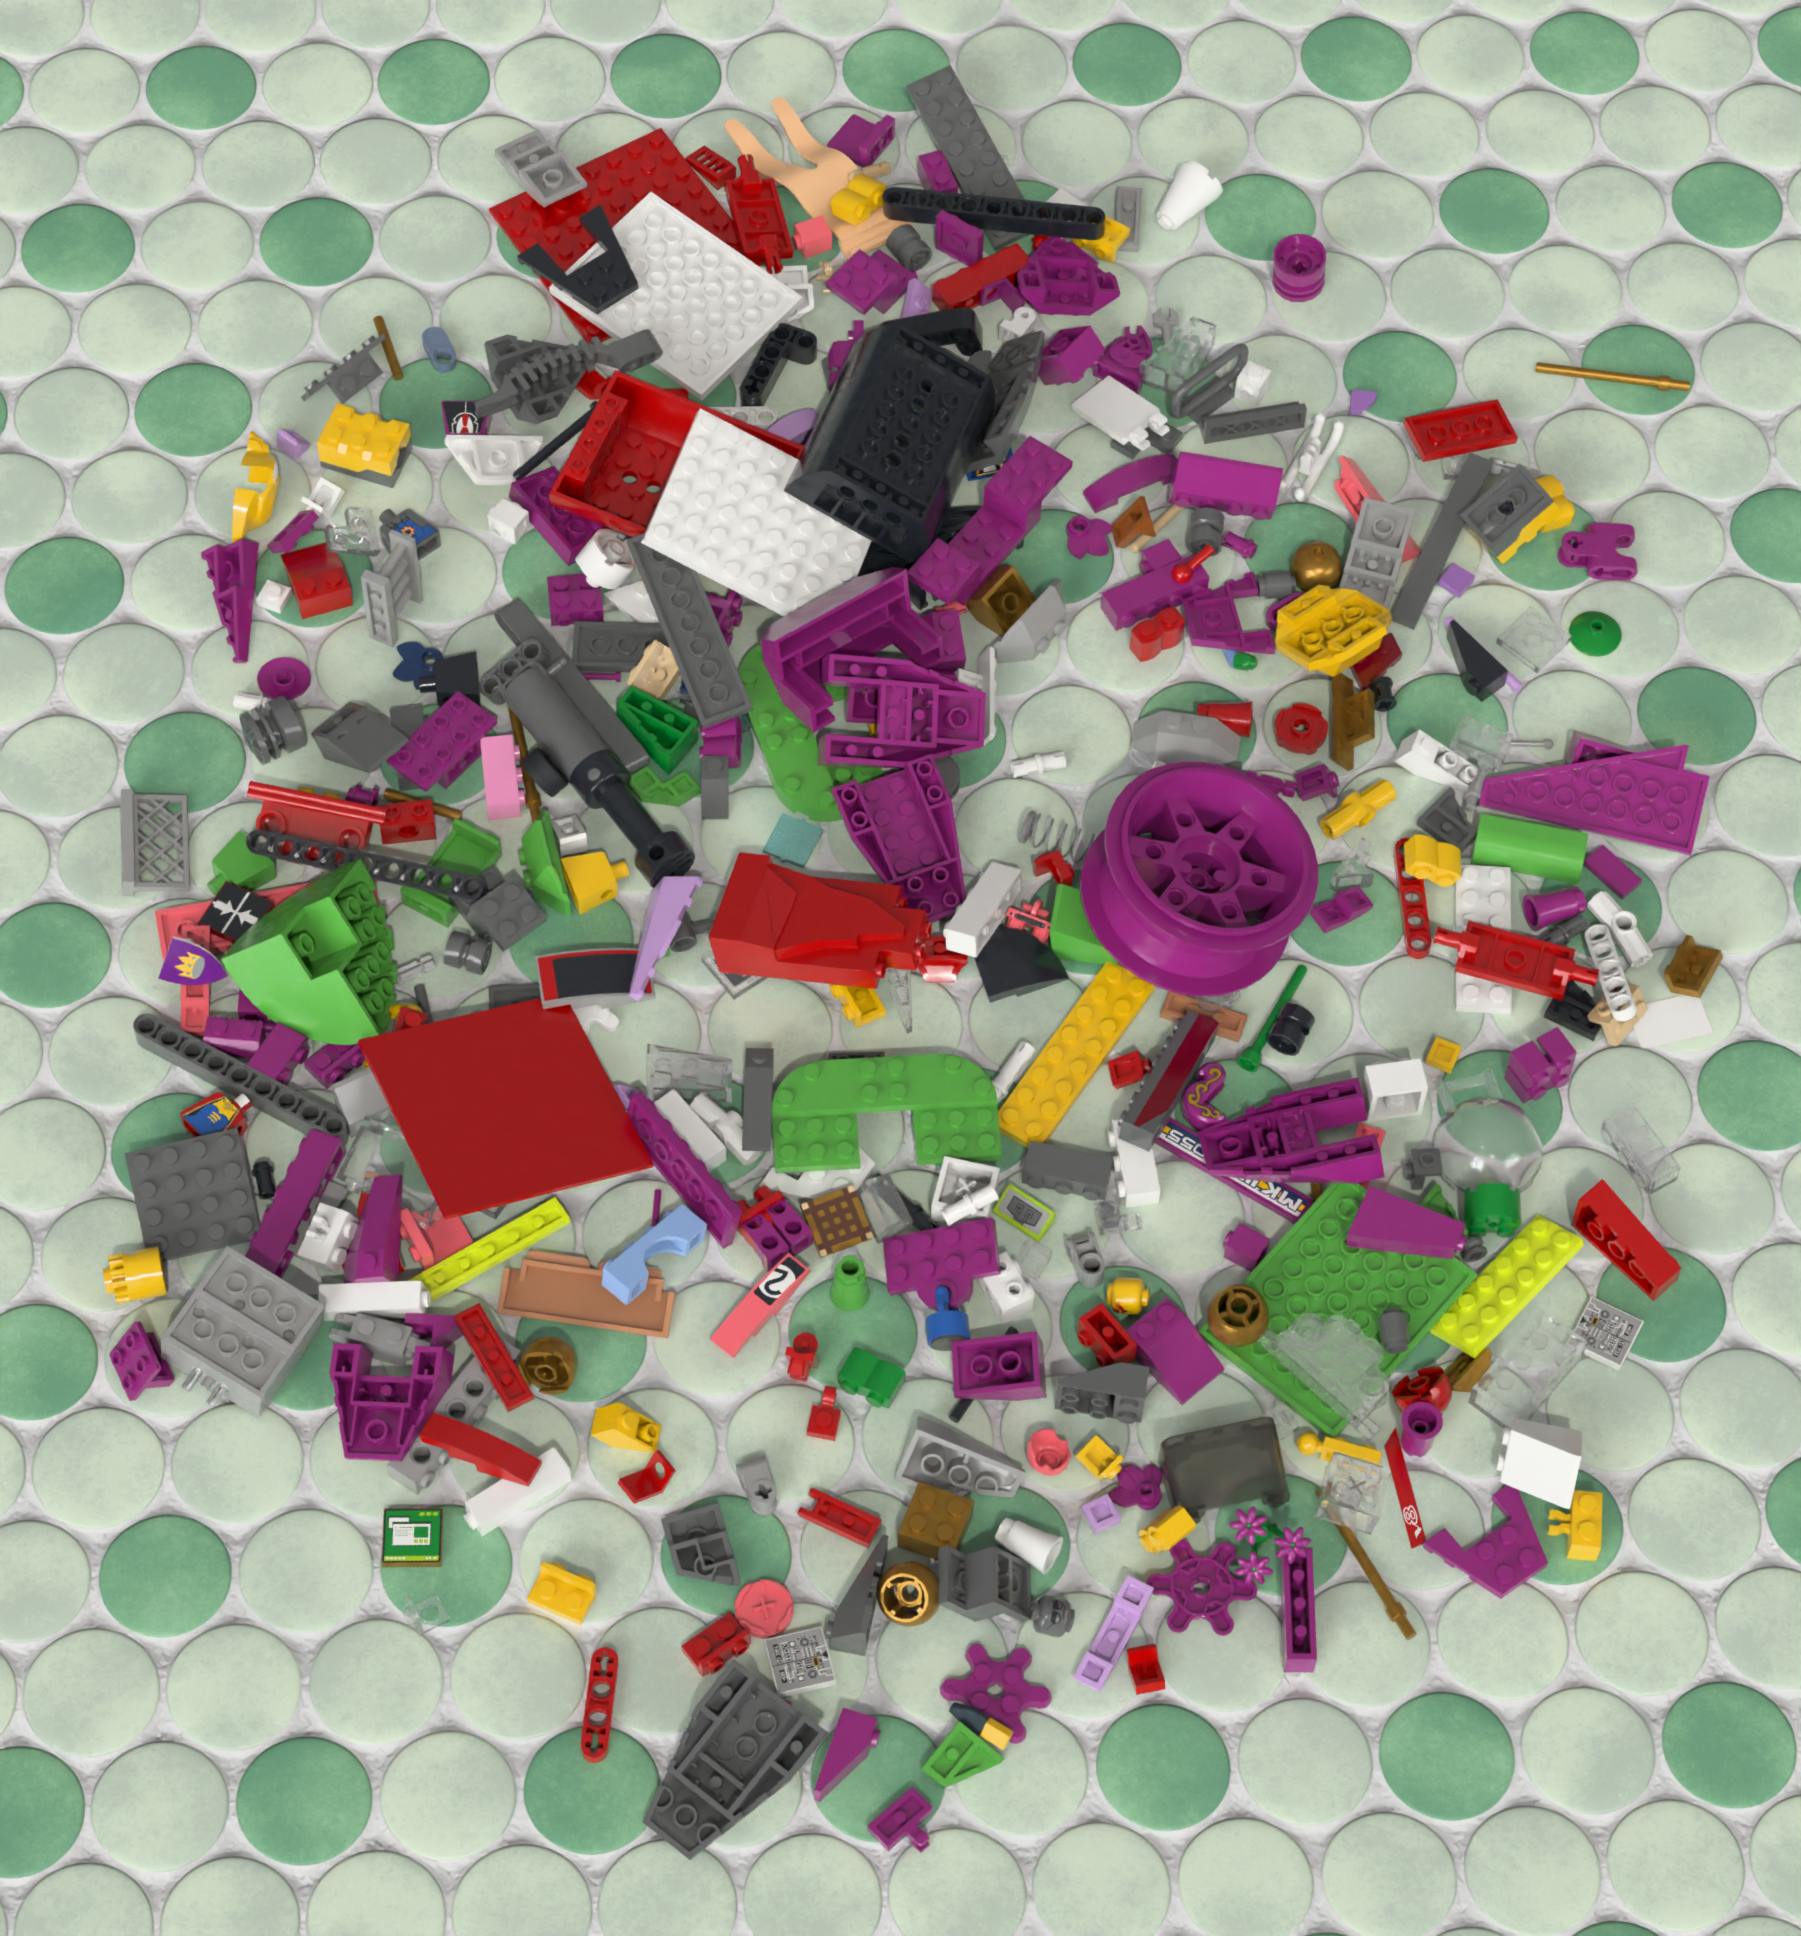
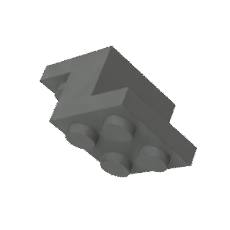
[449,865,548,952]
[937,1546,1031,1622]

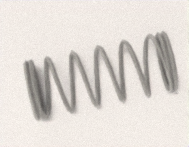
[1019,810,1095,864]

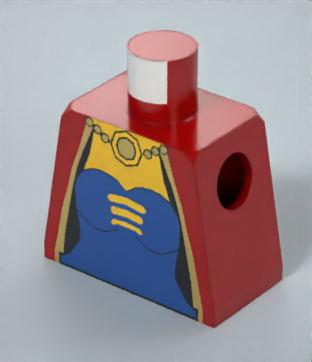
[180,1092,252,1138]

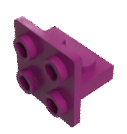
[706,590,743,648]
[109,1321,175,1401]

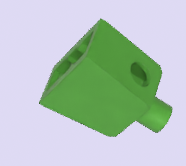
[207,831,277,896]

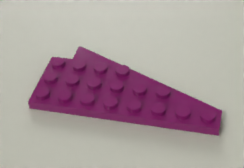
[1478,745,1710,856]

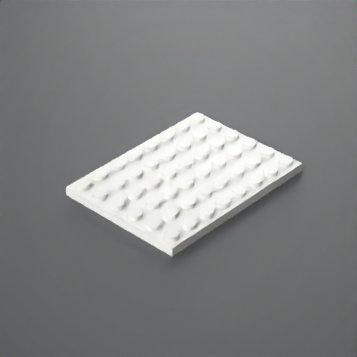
[549,192,803,401]
[641,408,871,617]

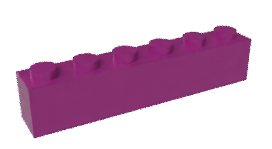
[245,1129,347,1279]

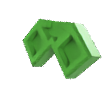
[629,765,701,807]

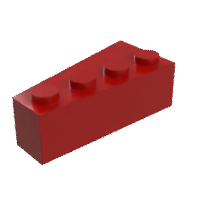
[1571,1179,1681,1301]

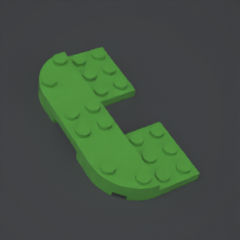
[738,643,885,822]
[772,1054,1002,1173]

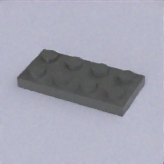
[572,621,669,673]

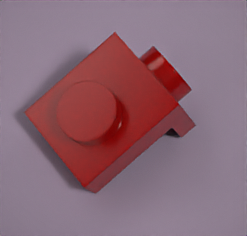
[1033,850,1075,887]
[1127,1644,1166,1695]

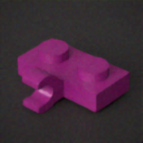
[867,1787,933,1853]

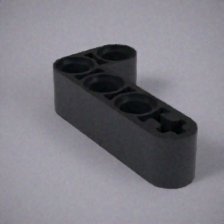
[880,307,983,356]
[740,323,817,407]

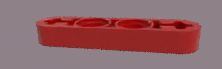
[581,1647,619,1763]

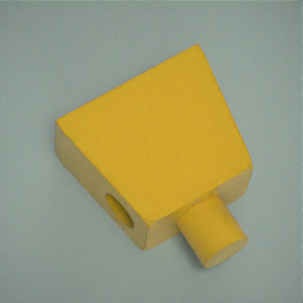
[561,852,629,915]

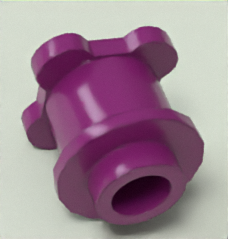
[346,784,380,807]

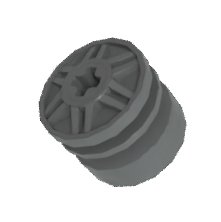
[239,695,306,765]

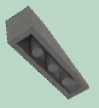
[742,1048,774,1151]

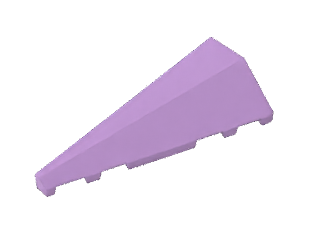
[629,876,704,1001]

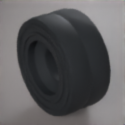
[521,747,569,797]

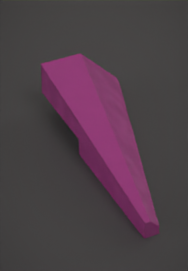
[201,539,258,664]

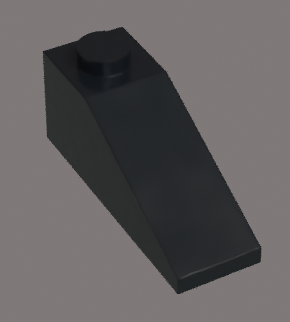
[1447,619,1508,702]

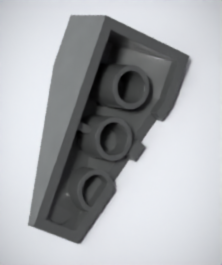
[825,1535,889,1656]

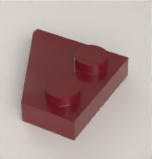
[1349,632,1402,692]

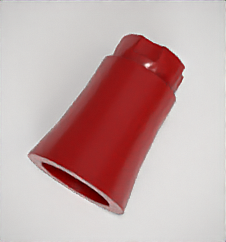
[1197,701,1253,738]

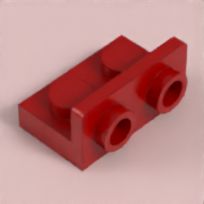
[681,1612,751,1677]

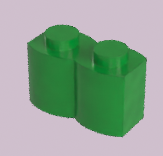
[838,1347,906,1408]

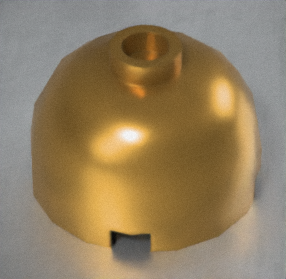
[1290,541,1342,592]
[518,1337,578,1395]

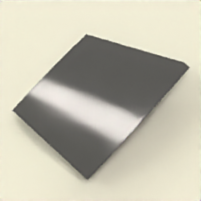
[661,1503,741,1586]

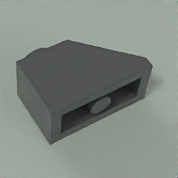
[701,756,729,820]

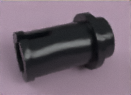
[251,1161,276,1200]

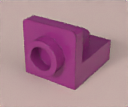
[1294,764,1340,802]

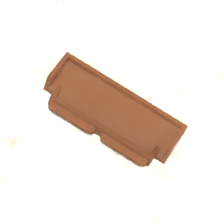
[497,1251,677,1338]

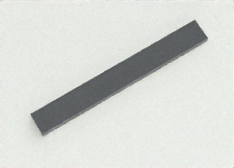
[1391,452,1493,630]

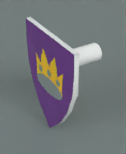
[158,936,228,985]

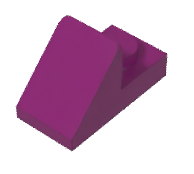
[405,1313,463,1349]

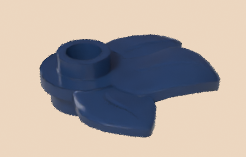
[393,642,444,690]

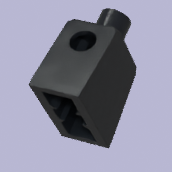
[419,652,481,707]

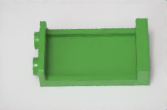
[400,818,502,928]

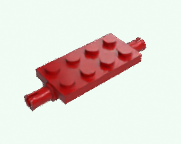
[724,154,794,274]
[1433,921,1599,1001]

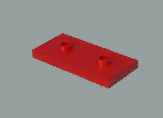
[1403,399,1518,462]

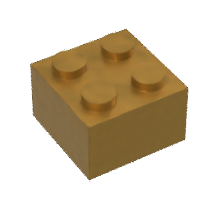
[898,1482,974,1561]

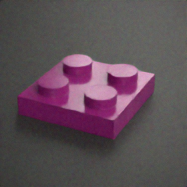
[935,210,984,267]

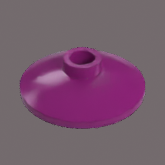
[257,657,311,700]

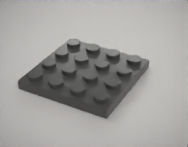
[125,1128,259,1262]

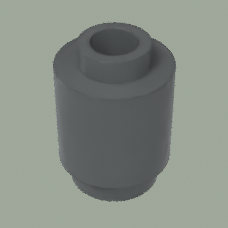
[1256,571,1296,599]
[1378,1309,1410,1354]

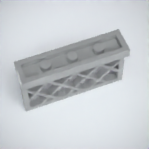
[120,789,190,896]

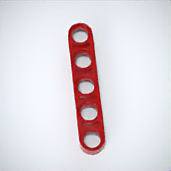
[1393,838,1432,959]

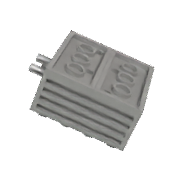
[161,1246,325,1418]

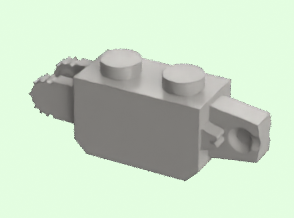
[328,1312,431,1366]

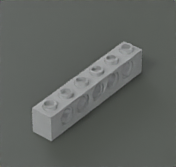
[387,1338,522,1495]

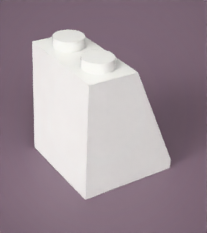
[1496,1418,1582,1509]

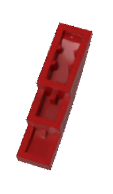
[419,1413,542,1487]

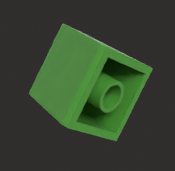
[1049,884,1119,964]

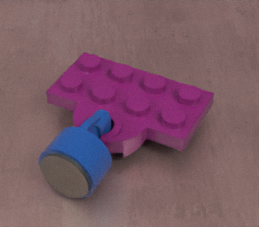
[883,1217,1001,1351]

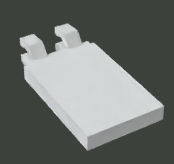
[1071,376,1170,451]

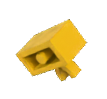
[1548,1490,1602,1561]

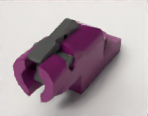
[822,320,864,393]

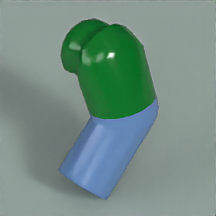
[1222,649,1258,671]

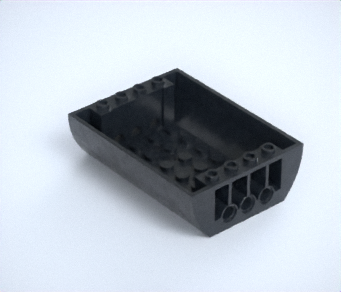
[784,324,995,565]

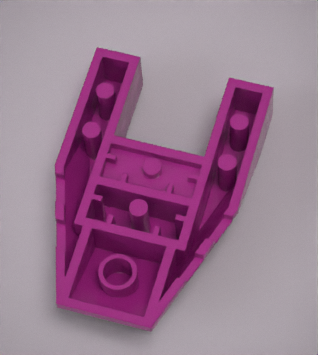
[818,654,986,768]
[1198,1077,1384,1183]

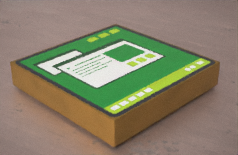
[381,1508,444,1567]

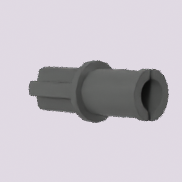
[1537,915,1589,945]

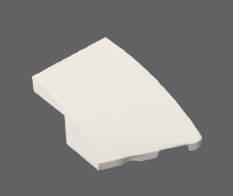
[760,265,814,324]

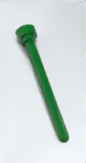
[1237,965,1307,1072]

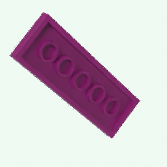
[627,1091,742,1249]

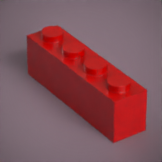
[932,243,1029,311]

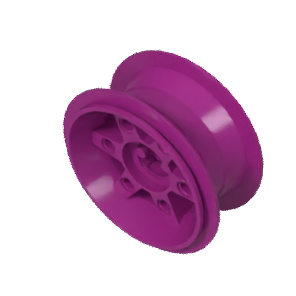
[1080,762,1318,997]

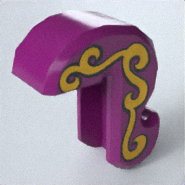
[1181,1062,1226,1131]

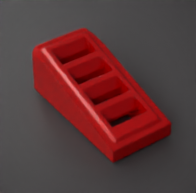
[685,145,736,191]

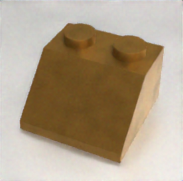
[965,565,1037,637]

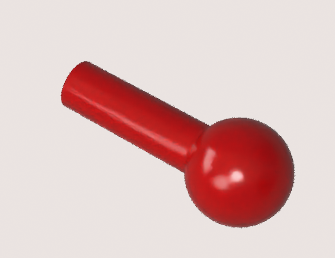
[1171,544,1215,584]

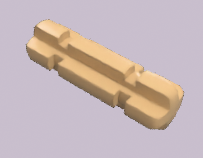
[848,161,892,182]

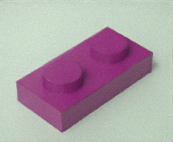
[267,510,319,553]

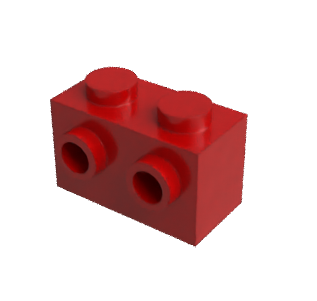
[1077,1303,1137,1367]

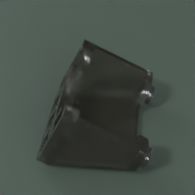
[1158,1417,1290,1524]

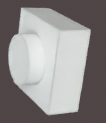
[256,580,292,614]

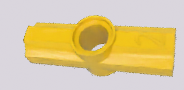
[1319,779,1397,840]

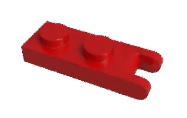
[797,1488,882,1548]

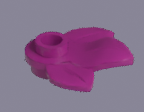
[1066,516,1113,559]
[1107,1464,1163,1510]

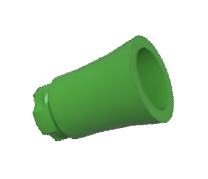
[830,1255,870,1311]

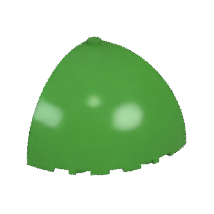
[221,858,397,1045]

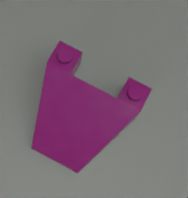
[329,1343,455,1462]

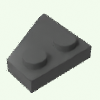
[1416,787,1477,853]

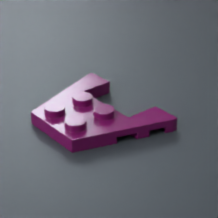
[1181,572,1276,655]
[1423,1485,1548,1599]

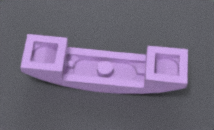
[1073,1575,1154,1692]

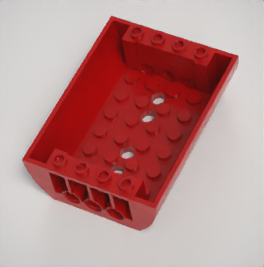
[549,370,805,538]

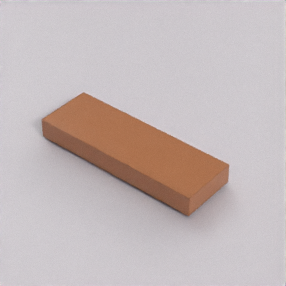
[1160,991,1248,1043]

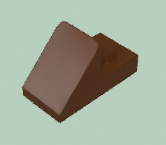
[1111,496,1156,549]

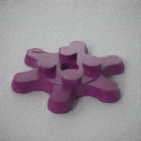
[1146,1540,1257,1636]
[940,1644,1052,1744]

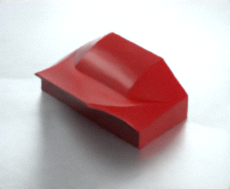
[917,936,968,983]

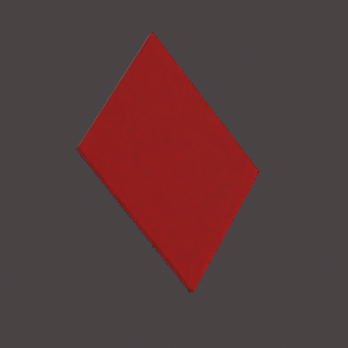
[489,128,764,344]
[358,998,654,1220]

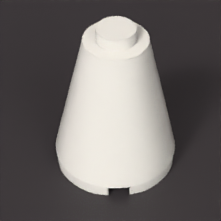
[1156,160,1223,230]

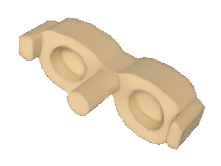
[816,262,833,294]

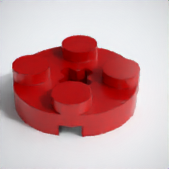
[1274,703,1328,755]

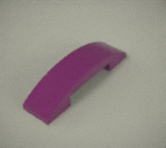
[1083,454,1177,513]

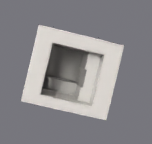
[998,307,1036,343]

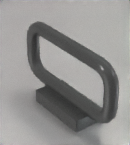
[1171,343,1249,424]

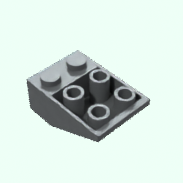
[311,702,409,773]
[1055,1362,1150,1424]

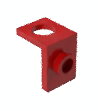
[617,1450,676,1504]

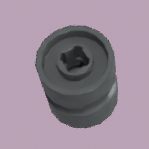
[886,224,932,271]
[1188,507,1225,557]
[443,930,493,975]

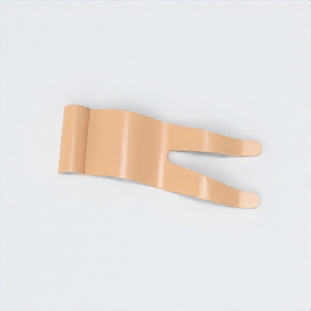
[724,97,914,260]

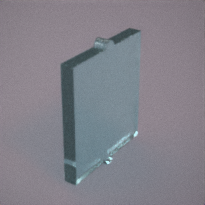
[763,813,823,869]

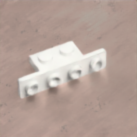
[954,646,997,748]

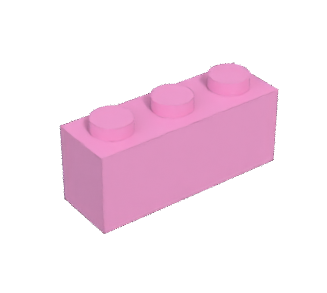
[480,735,525,820]

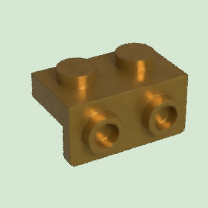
[1664,935,1723,998]

